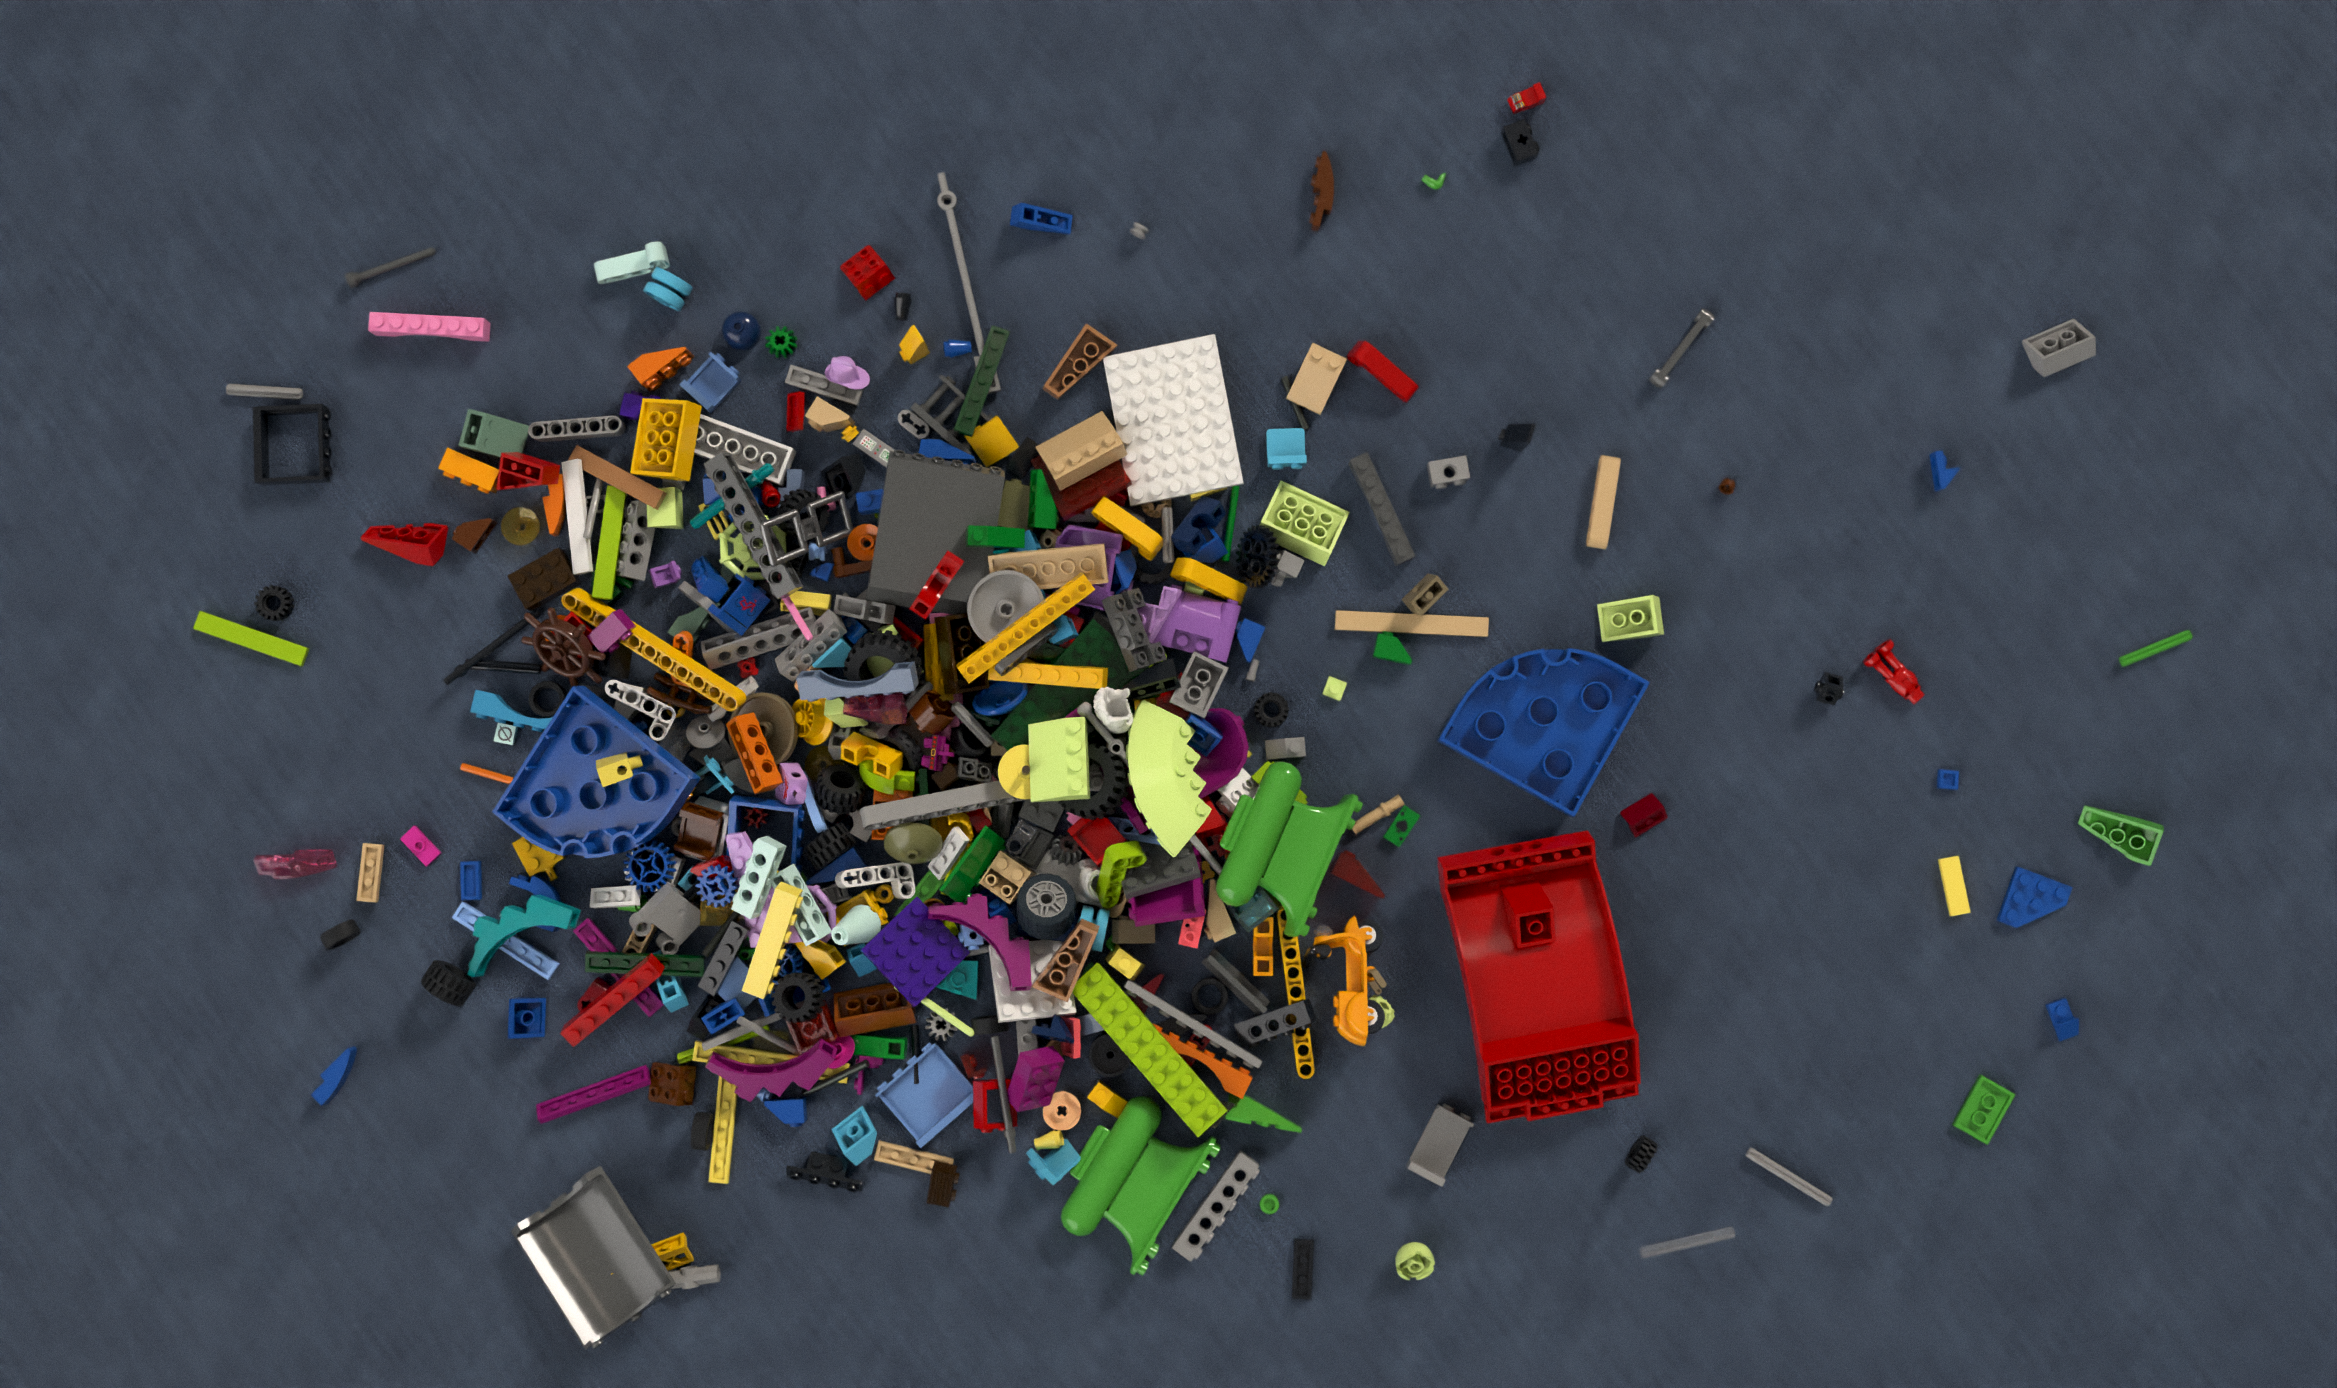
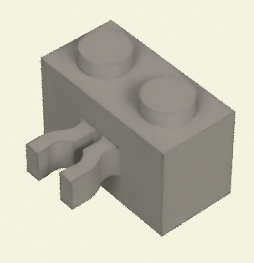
[1271,550,1305,587]

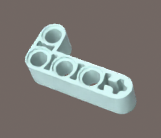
[594,241,670,284]

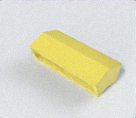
[780,591,832,616]

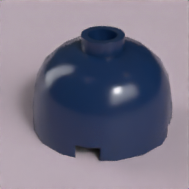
[722,311,761,350]

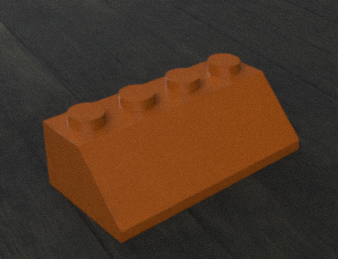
[834,983,916,1037]

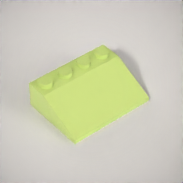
[1259,481,1350,566]
[1028,717,1090,802]

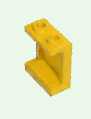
[826,889,888,946]

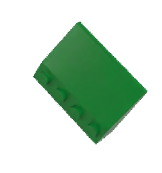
[939,825,1006,904]

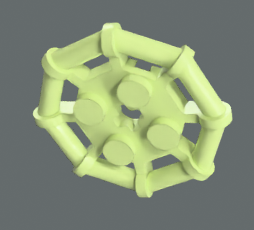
[718,514,787,581]

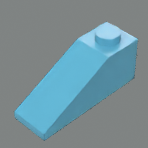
[652,950,689,1013]

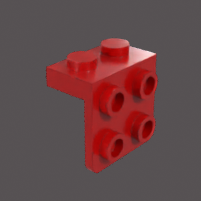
[840,245,895,301]

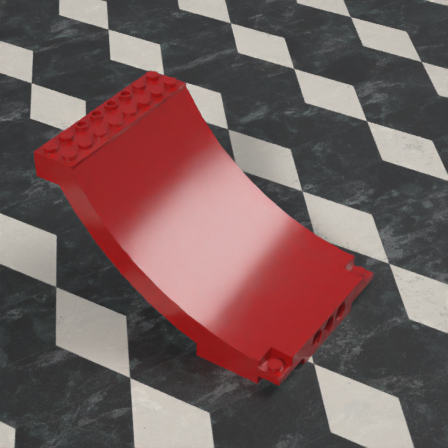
[1437,830,1641,1124]

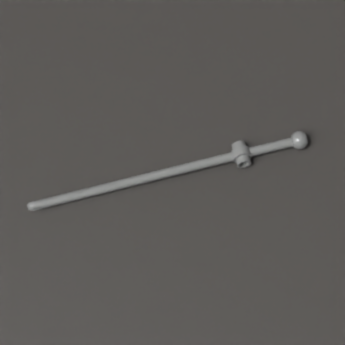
[1077,702,1222,875]

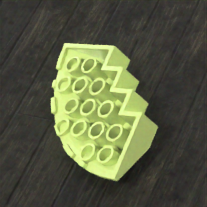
[1126,699,1212,858]

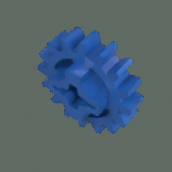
[695,864,739,908]

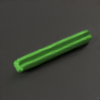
[2119,630,2193,667]

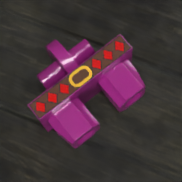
[921,735,954,771]

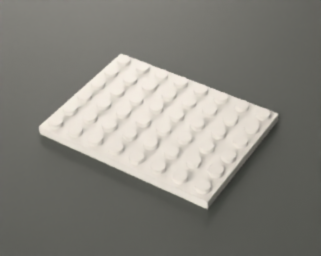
[1103,334,1244,507]

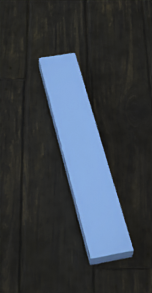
[452,901,560,980]

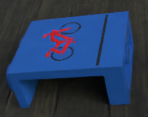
[708,574,770,636]

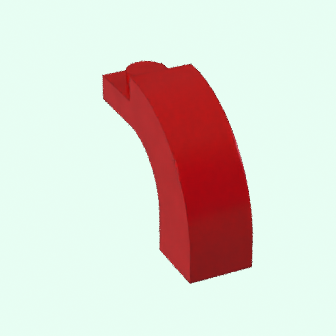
[909,551,964,620]

